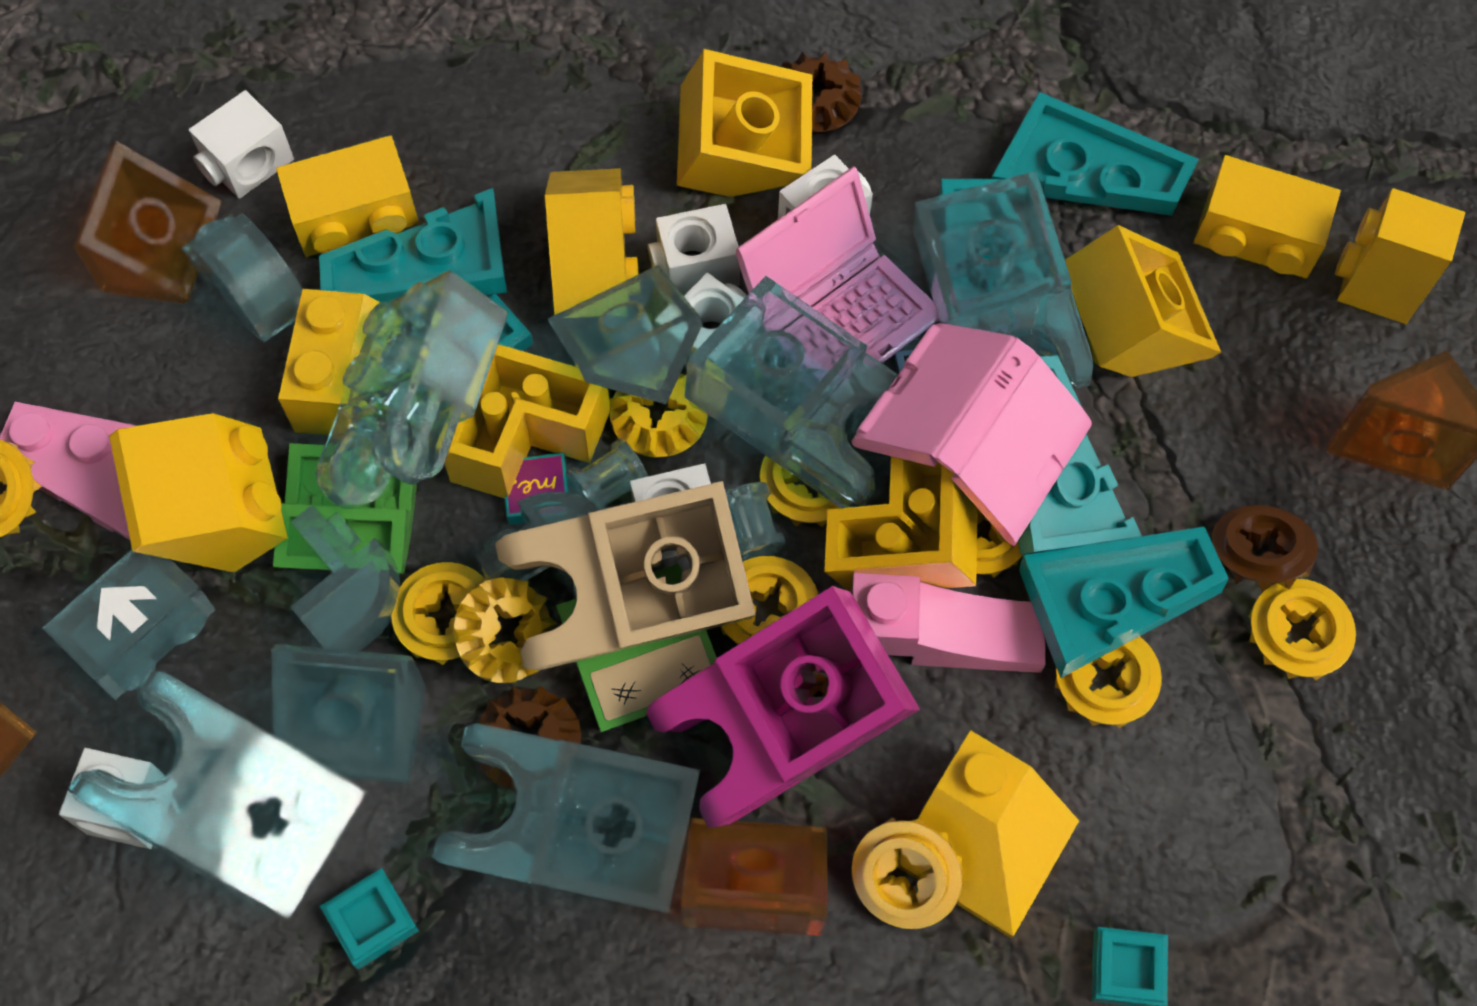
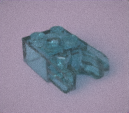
[914,171,1093,390]
[316,270,508,509]
[684,276,898,508]
[68,671,366,918]
[432,723,700,915]

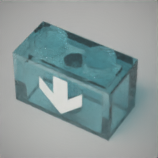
[42,549,216,700]

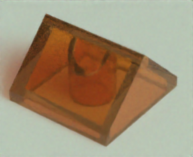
[74,141,222,304]
[1326,350,1477,490]
[681,818,828,936]

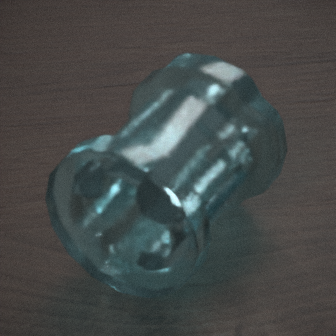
[566,438,648,513]
[725,482,786,562]

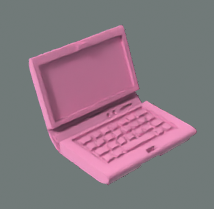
[736,166,945,401]
[852,323,1092,546]

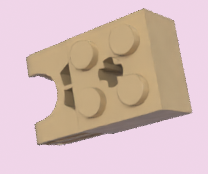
[495,481,755,670]

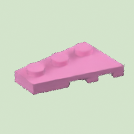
[0,402,159,559]

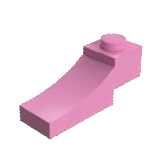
[850,573,1045,673]

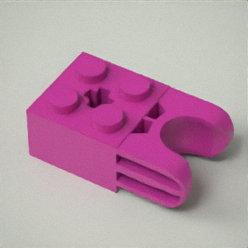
[646,586,920,828]

